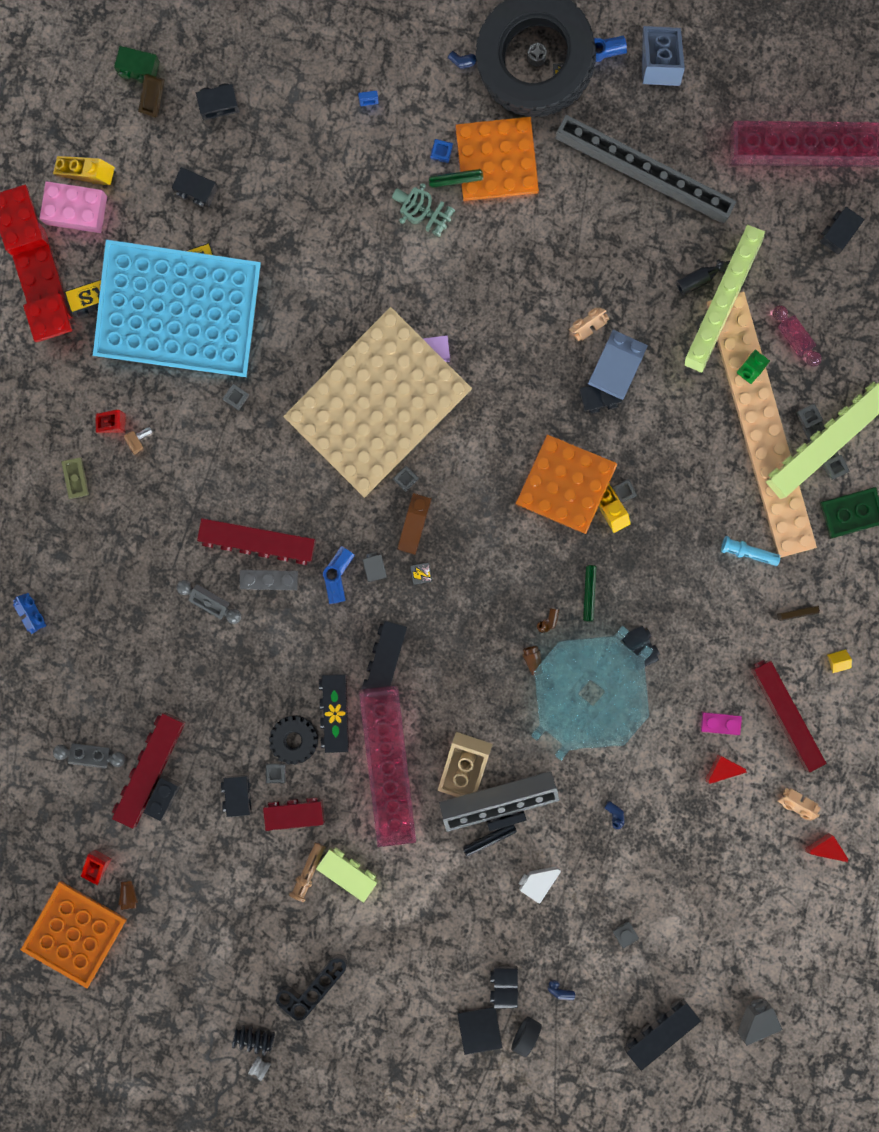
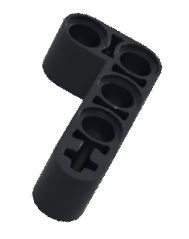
[276,954,347,1021]

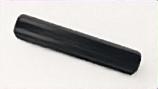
[463,825,517,856]

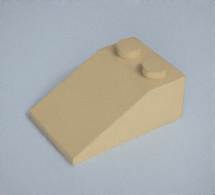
[437,732,493,797]

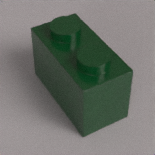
[114,46,160,83]

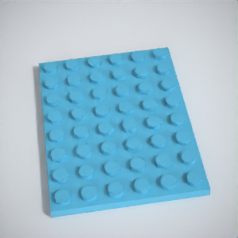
[93,240,261,377]

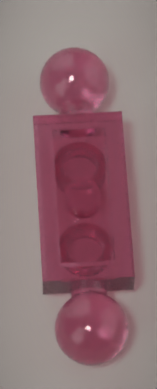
[772,305,822,367]

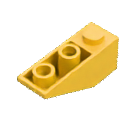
[53,156,115,185]
[598,484,630,533]

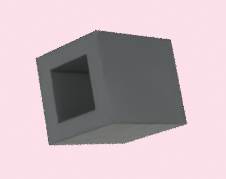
[362,552,388,582]

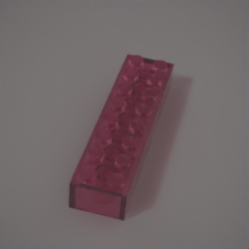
[730,121,879,167]
[359,686,416,847]

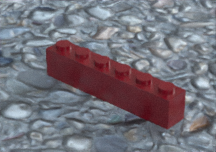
[197,518,316,565]
[112,712,186,829]

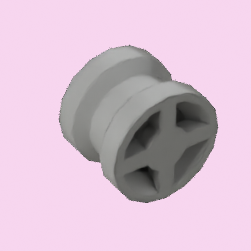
[527,43,547,67]
[248,1056,271,1081]

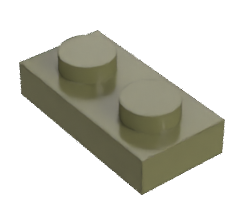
[61,457,89,499]

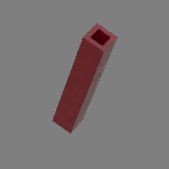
[750,659,827,773]

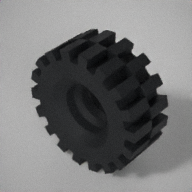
[269,715,319,765]

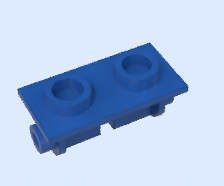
[13,593,47,634]

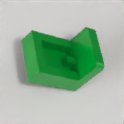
[737,349,770,384]

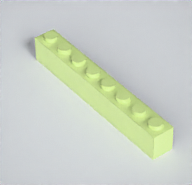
[685,225,765,372]
[766,382,879,499]

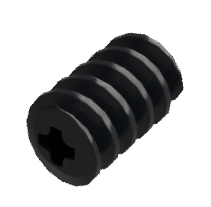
[232,1024,275,1056]

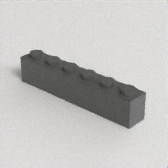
[439,771,560,832]

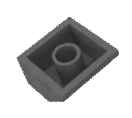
[737,998,783,1046]

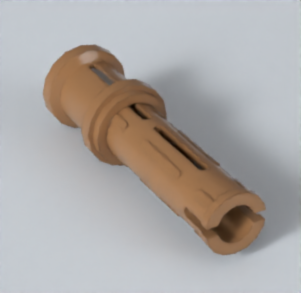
[289,842,326,902]

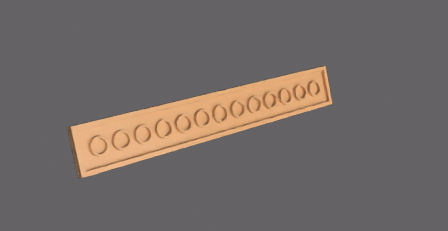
[706,292,817,558]

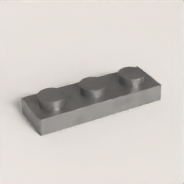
[240,570,298,590]

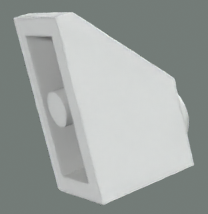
[519,866,561,904]

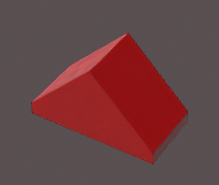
[96,409,126,433]
[705,755,747,784]
[805,833,848,863]
[81,850,112,886]

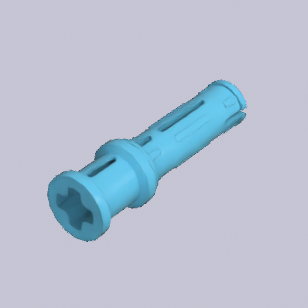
[721,536,781,566]

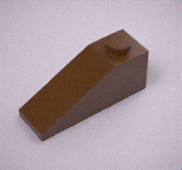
[397,493,432,555]

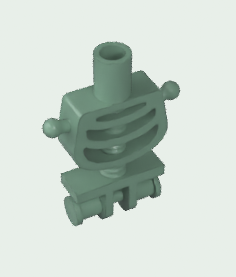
[392,183,455,237]

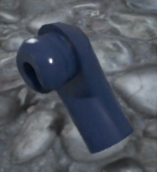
[448,51,476,69]
[604,801,625,830]
[548,980,575,1001]

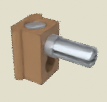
[123,427,152,455]

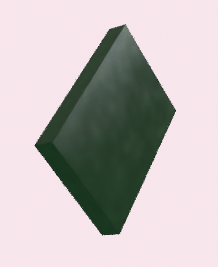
[819,487,879,539]

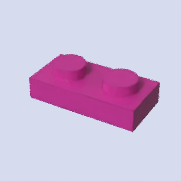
[701,712,742,735]

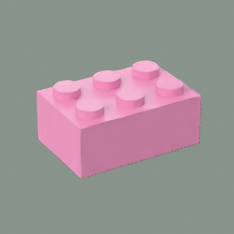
[40,182,107,233]

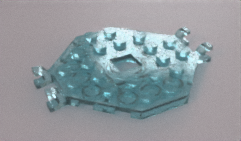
[531,625,653,760]

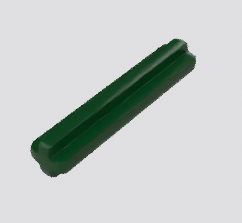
[429,169,484,188]
[583,565,596,622]

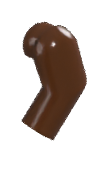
[537,608,559,633]

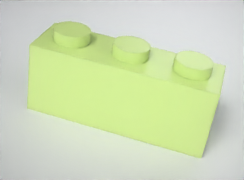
[316,847,378,902]

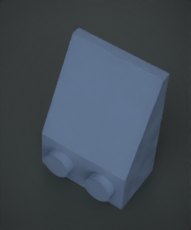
[642,26,685,86]
[588,330,648,400]

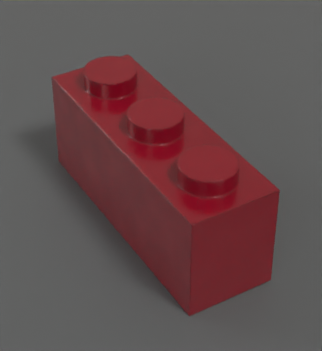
[263,797,325,831]

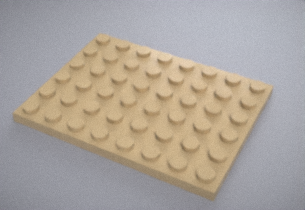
[283,307,472,498]

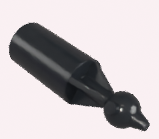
[676,259,730,296]

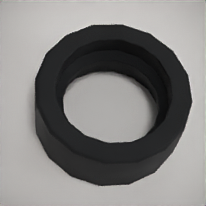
[511,1016,542,1058]

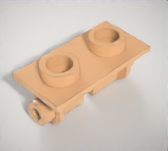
[569,307,609,341]
[778,788,821,821]

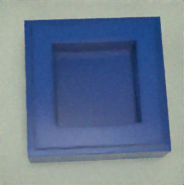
[358,90,379,106]
[430,139,453,163]

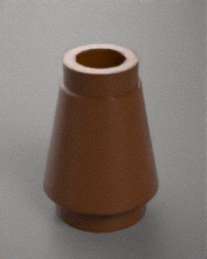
[522,646,542,675]
[119,881,138,910]

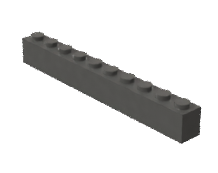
[555,115,737,224]

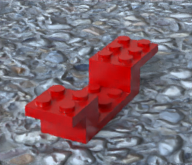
[0,184,73,343]

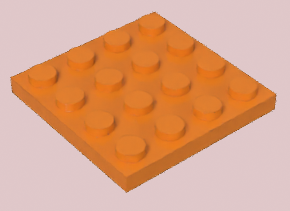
[455,117,539,201]
[516,435,618,534]
[20,881,127,988]

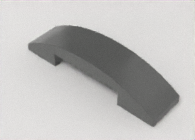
[797,404,850,480]

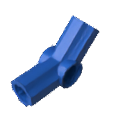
[594,35,627,62]
[323,546,355,604]

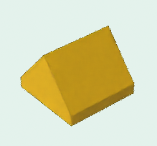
[827,649,852,673]

